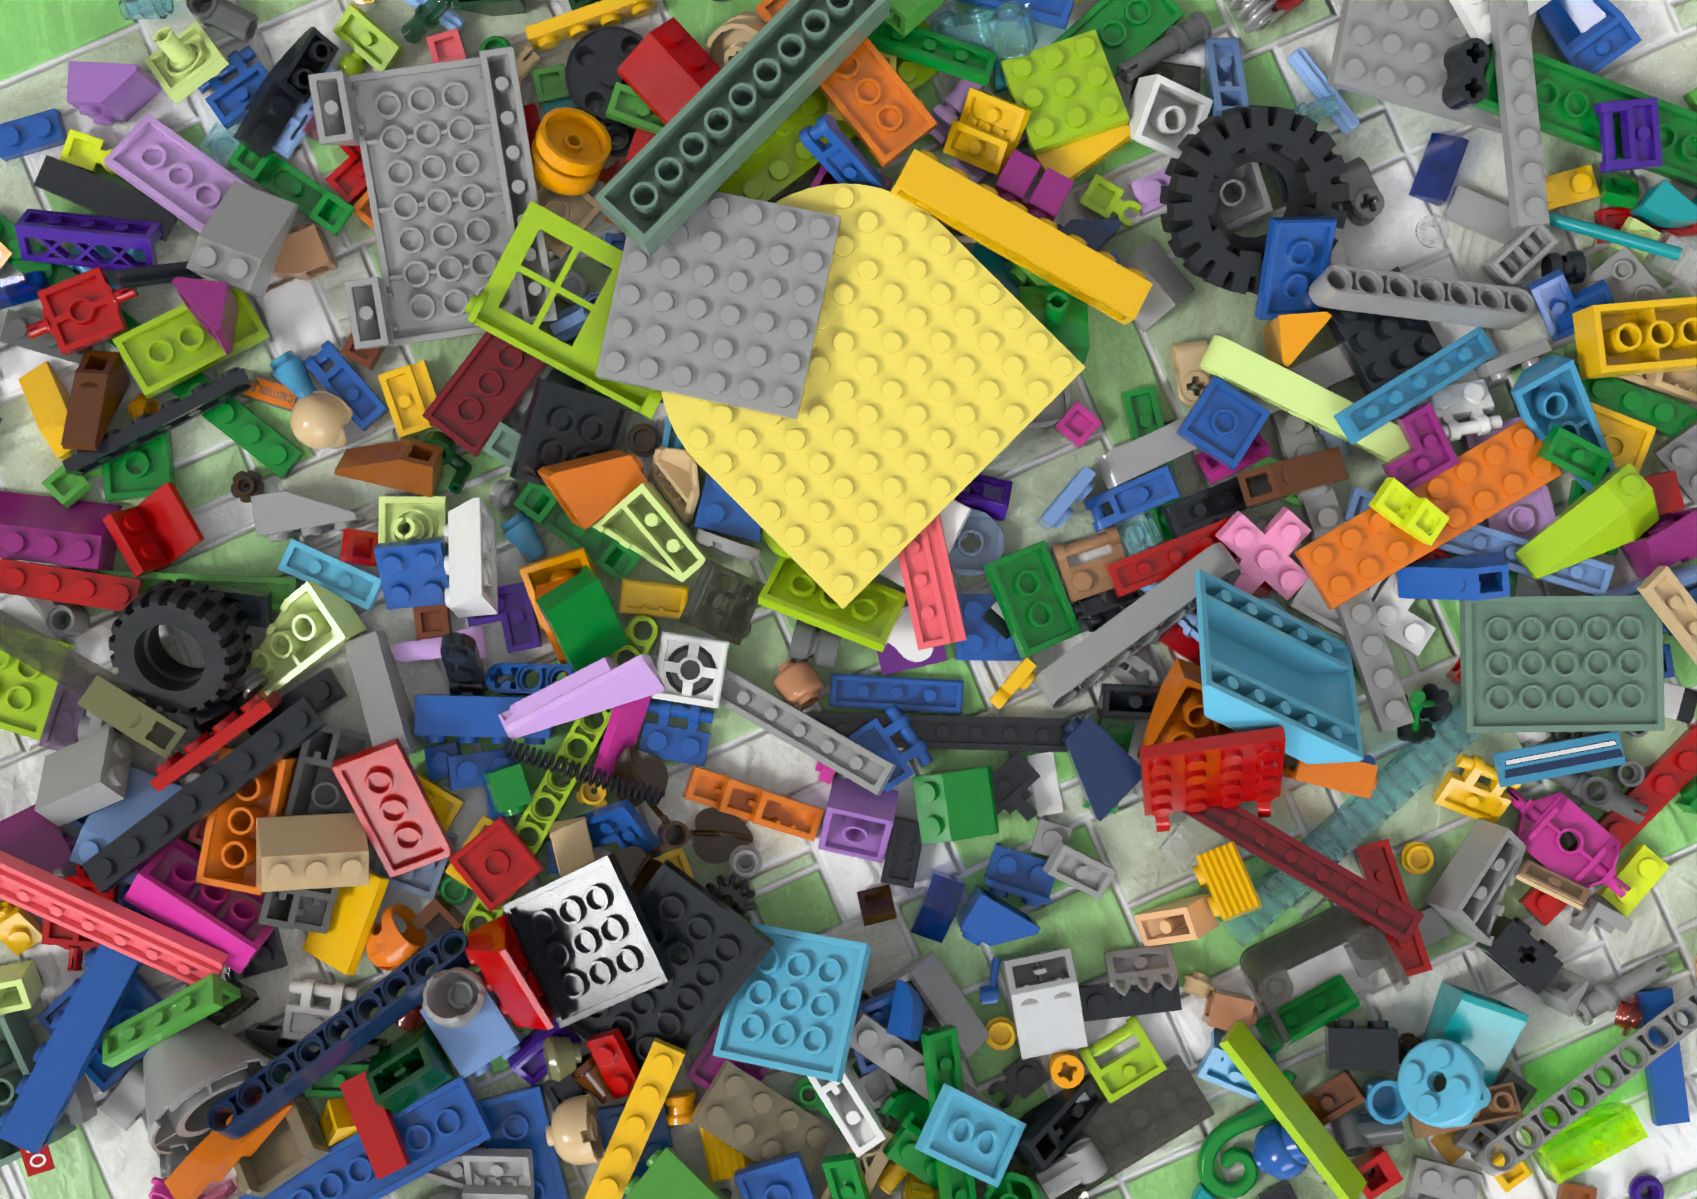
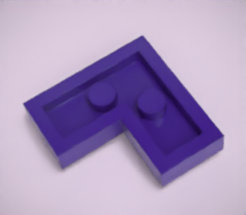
[467,582,543,653]

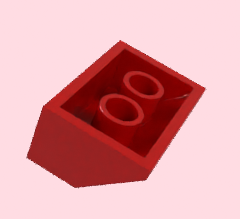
[617,17,722,125]
[465,915,554,1030]

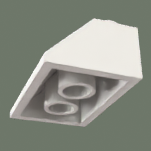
[443,497,498,618]

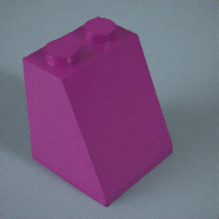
[0,804,75,903]

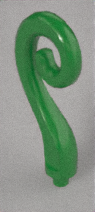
[1197,1069,1298,1199]

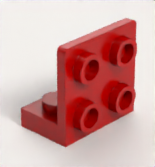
[102,482,204,578]

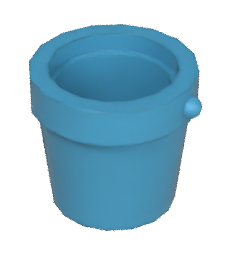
[1362,1076,1409,1124]

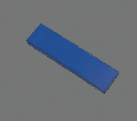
[829,673,964,714]
[1635,986,1690,1126]

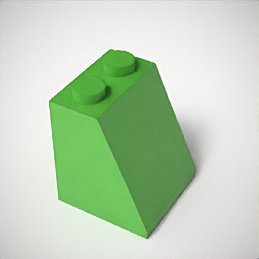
[623,1147,729,1199]

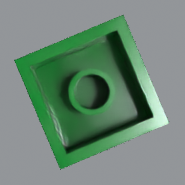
[1017,286,1090,364]

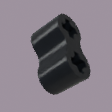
[1442,38,1489,110]

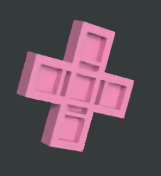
[1215,506,1312,601]

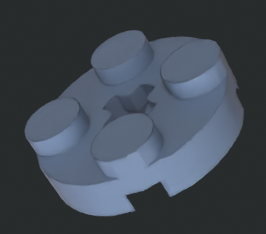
[949,510,1004,577]

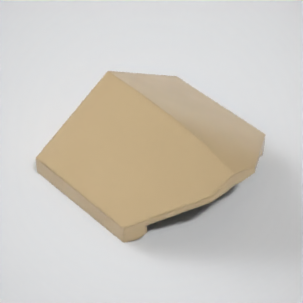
[648,446,700,524]

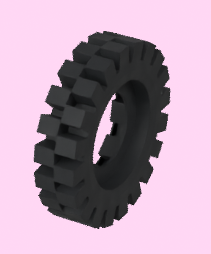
[1159,105,1350,295]

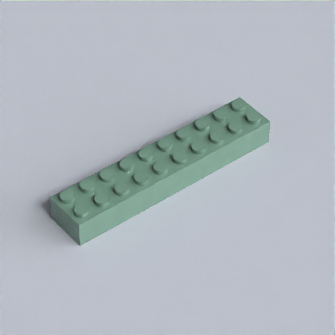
[594,0,890,257]

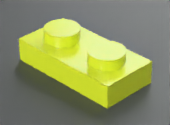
[1596,843,1670,917]

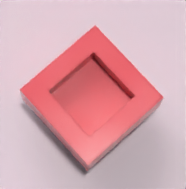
[426,28,468,63]

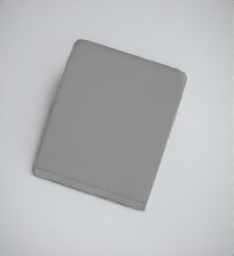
[1541,967,1589,1017]

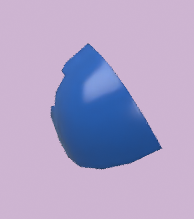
[886,979,924,1041]

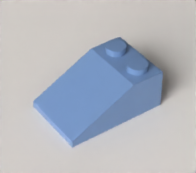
[69,765,185,885]

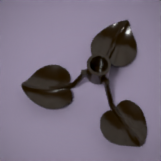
[613,746,753,898]

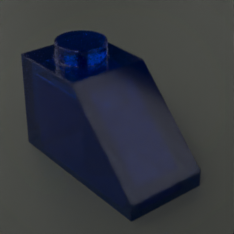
[910,869,966,943]

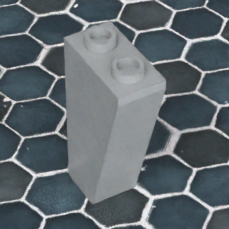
[344,631,424,756]

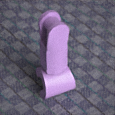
[928,69,993,145]
[392,627,487,662]

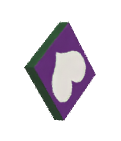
[877,601,948,675]

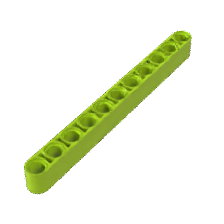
[463,616,661,937]

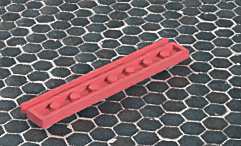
[898,514,968,650]
[0,850,229,985]

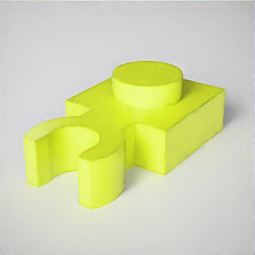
[59,129,120,177]

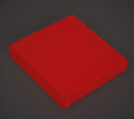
[448,815,545,912]

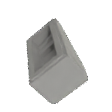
[1481,224,1560,287]

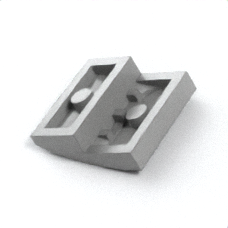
[462,1148,534,1199]

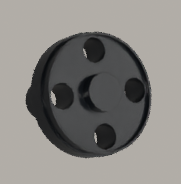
[565,26,644,127]

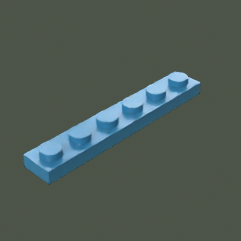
[1334,327,1499,445]

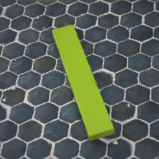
[1219,1021,1367,1199]

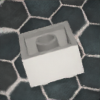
[1128,74,1214,159]

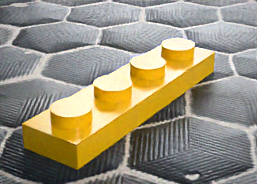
[524,0,658,51]

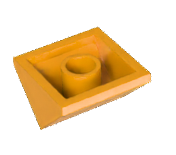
[1264,312,1332,368]
[519,547,598,629]

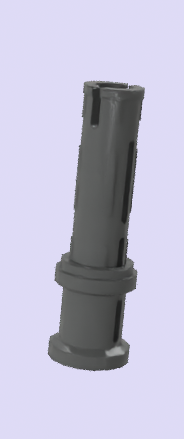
[1117,11,1212,83]

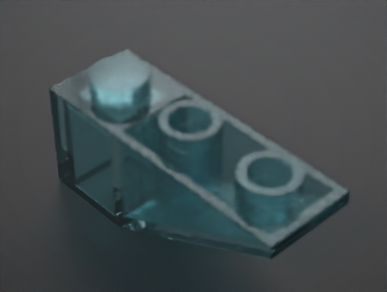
[927,2,1038,60]

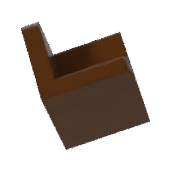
[411,895,466,938]

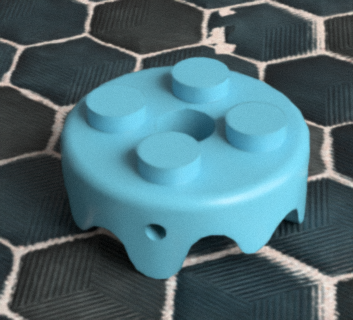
[1398,1038,1491,1129]

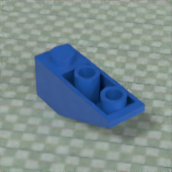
[1396,551,1510,601]

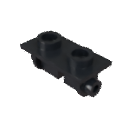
[1072,588,1142,632]

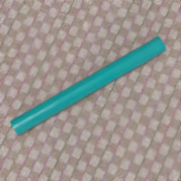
[1549,211,1683,261]

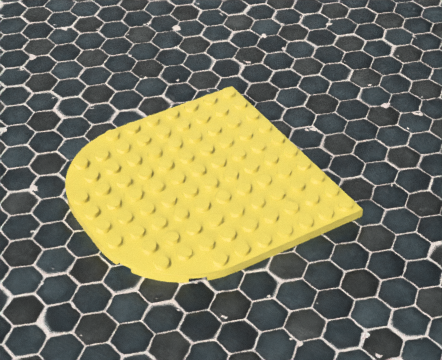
[661,183,1086,609]

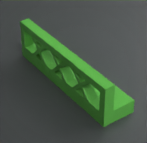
[102,973,241,1068]

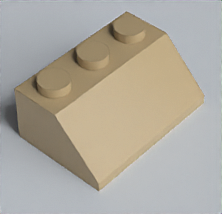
[256,812,369,892]

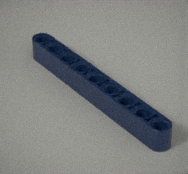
[207,929,472,1140]

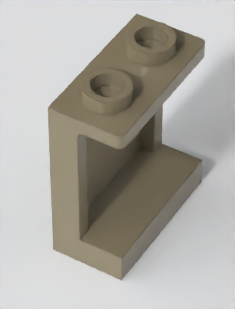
[234,1093,330,1198]

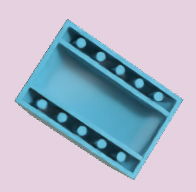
[1195,569,1364,764]

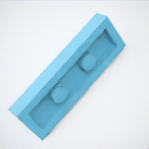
[278,538,382,610]

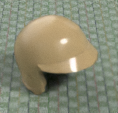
[290,391,353,449]

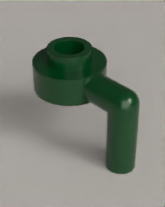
[422,431,472,494]

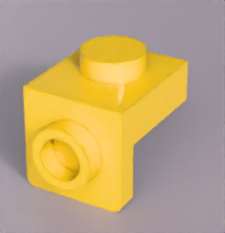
[0,900,43,956]

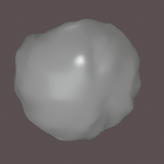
[422,967,486,1029]

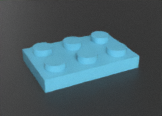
[914,1083,1026,1188]

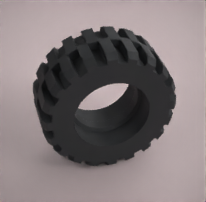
[108,579,253,715]

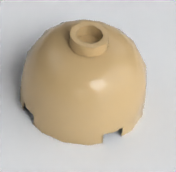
[546,1094,603,1165]

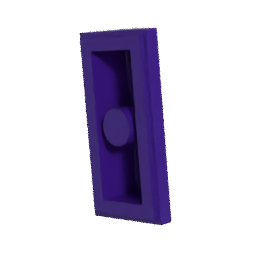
[954,474,1013,521]
[507,1015,582,1086]

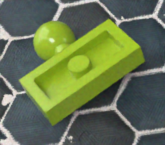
[332,4,405,75]

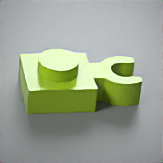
[1078,174,1142,228]

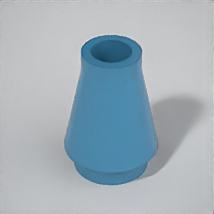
[269,350,317,399]
[500,511,547,562]

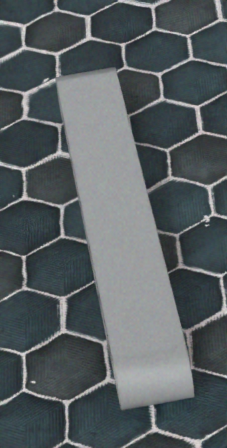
[1309,264,1535,330]
[1034,542,1242,709]

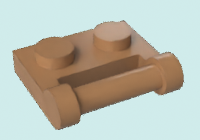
[1051,525,1126,603]

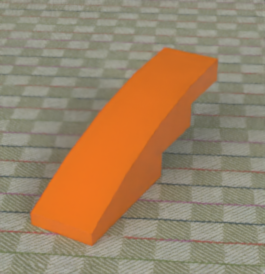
[682,765,825,842]
[164,1093,293,1199]

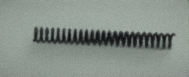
[503,738,665,807]

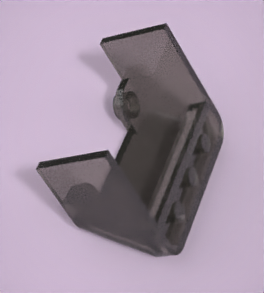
[1239,904,1411,1048]

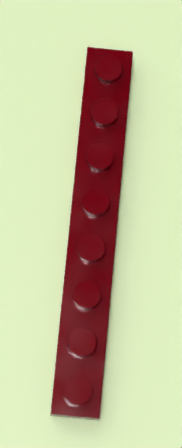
[1180,805,1424,945]

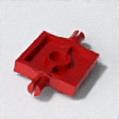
[25,267,139,356]
[41,864,119,971]

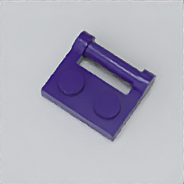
[1594,97,1663,174]

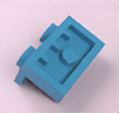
[1197,1028,1276,1102]

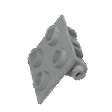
[1570,246,1670,303]

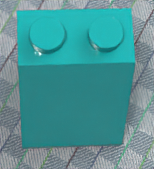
[1422,981,1529,1086]

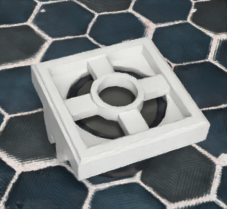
[652,631,729,709]

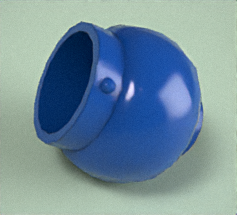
[1253,1121,1310,1180]

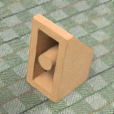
[1134,894,1219,947]

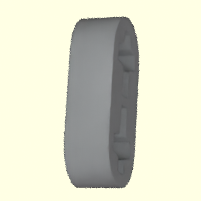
[1108,654,1158,686]

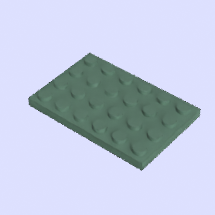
[1459,595,1665,733]

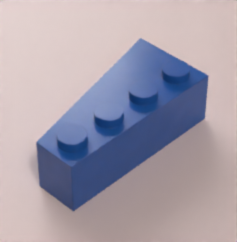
[694,473,761,543]

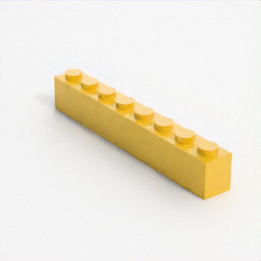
[890,149,1153,325]

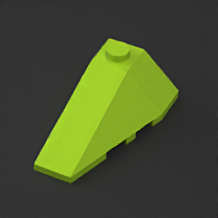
[1513,462,1660,580]

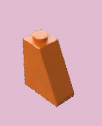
[537,449,648,530]
[1282,754,1378,799]

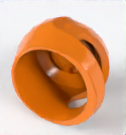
[365,903,426,972]

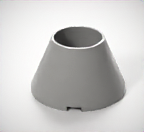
[143,1019,273,1154]

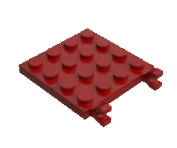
[1139,726,1286,833]

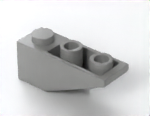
[250,491,365,543]

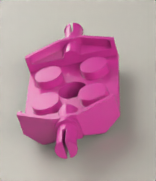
[1507,787,1631,898]

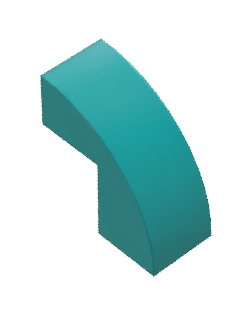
[1629,180,1697,228]

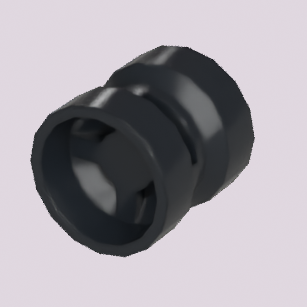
[1541,250,1587,284]

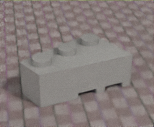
[1425,818,1527,947]

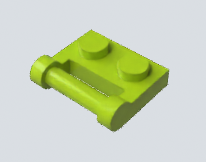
[1077,1016,1167,1104]

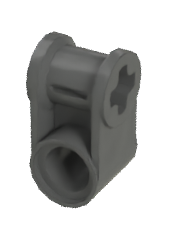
[1339,157,1385,226]

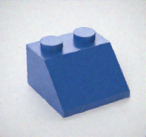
[957,885,1041,946]

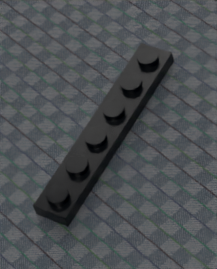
[62,367,260,477]

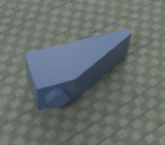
[1204,38,1249,118]

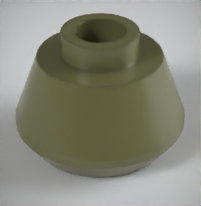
[543,1035,582,1082]

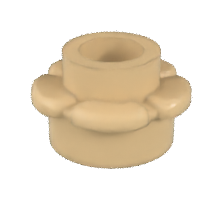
[1182,971,1215,1000]

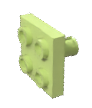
[144,21,229,104]
[378,496,448,555]

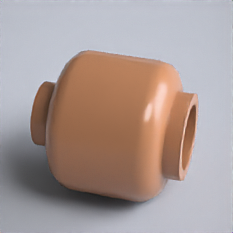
[774,659,823,710]

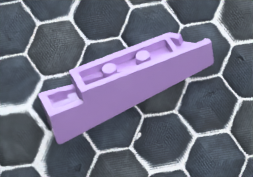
[498,654,665,739]

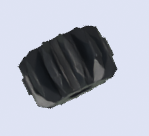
[705,873,757,922]

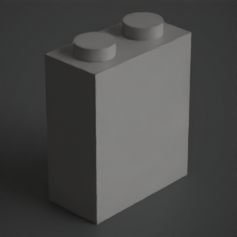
[34,727,133,827]

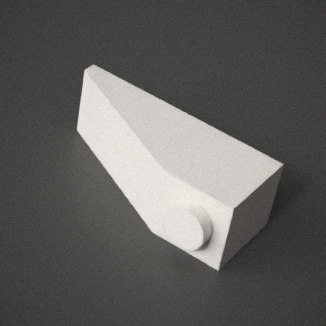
[807,1059,887,1158]

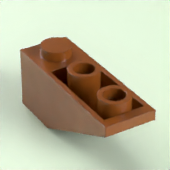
[335,439,443,498]

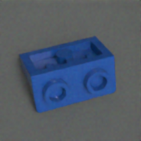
[983,843,1055,908]

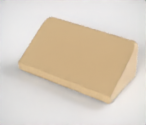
[550,817,596,877]
[1516,860,1591,911]

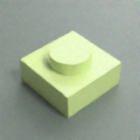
[1610,216,1661,263]

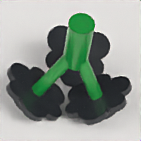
[1396,683,1452,744]

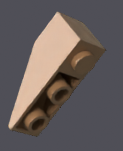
[272,224,338,280]
[1407,1082,1523,1139]

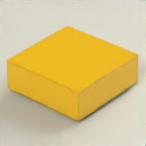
[1490,1151,1533,1193]

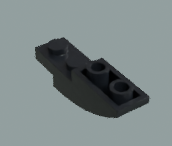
[233,27,340,158]

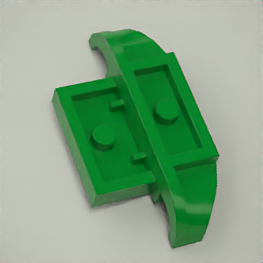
[879,1090,939,1190]

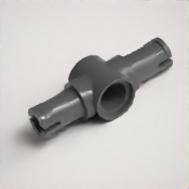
[1549,772,1649,825]

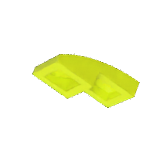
[1368,477,1450,546]

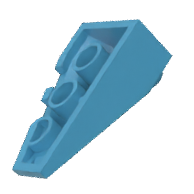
[1510,354,1616,491]

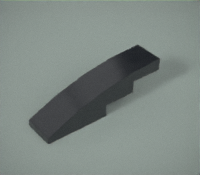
[34,155,176,242]

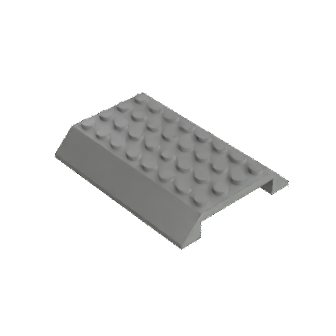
[308,46,558,350]

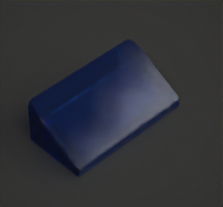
[1408,133,1469,206]
[0,270,50,310]

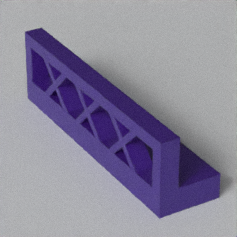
[14,209,163,270]

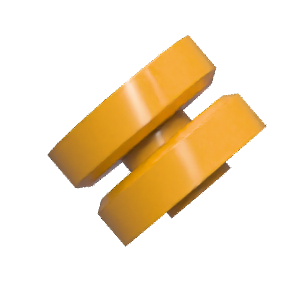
[530,107,612,196]

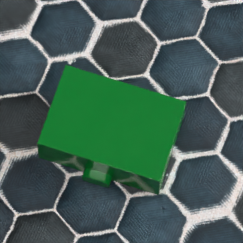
[535,565,629,672]

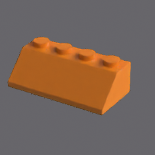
[195,747,298,895]

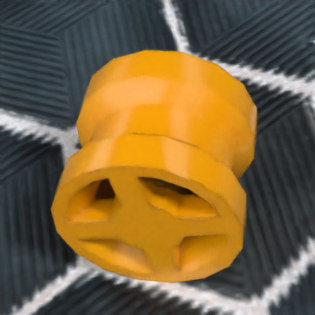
[1048,1050,1084,1089]
[664,1089,697,1126]

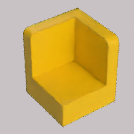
[319,1098,358,1147]

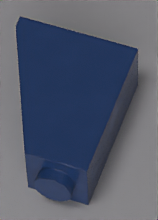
[1061,714,1141,822]

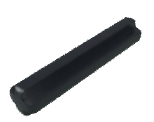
[116,261,207,289]

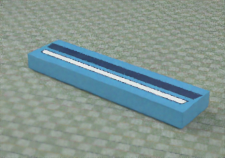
[1492,731,1626,788]

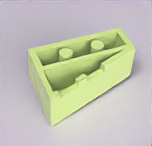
[592,482,715,582]

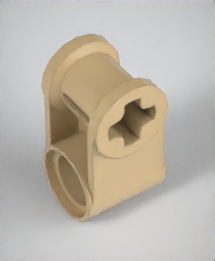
[1171,340,1211,406]

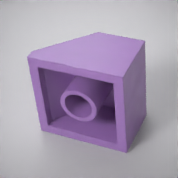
[67,61,161,126]
[818,777,899,863]

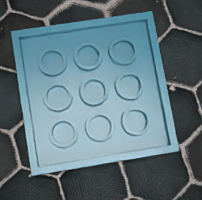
[713,923,872,1083]

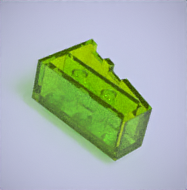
[1515,1102,1649,1185]

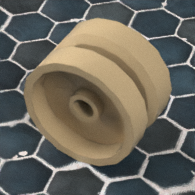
[705,11,766,68]

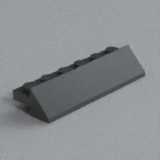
[258,726,372,934]

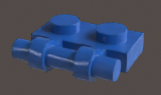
[198,45,269,129]
[639,699,715,767]
[848,704,933,792]

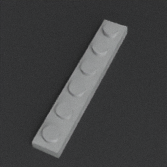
[720,668,896,796]
[850,1010,1015,1118]

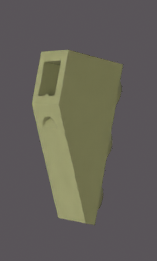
[77,675,188,759]

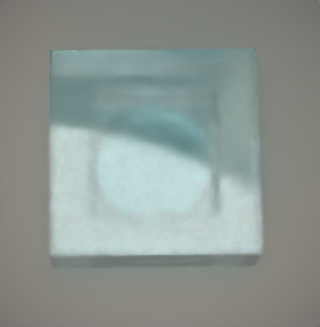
[197,122,240,171]
[1117,512,1164,555]

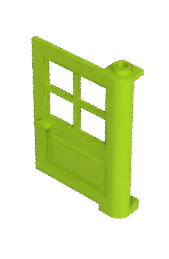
[464,201,662,419]

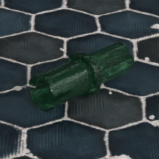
[401,0,452,44]

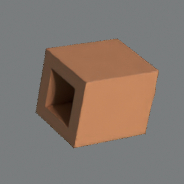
[1202,988,1258,1030]

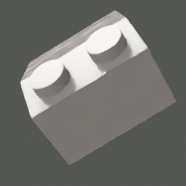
[186,181,298,299]

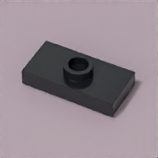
[880,816,922,888]

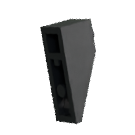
[1013,1074,1107,1171]

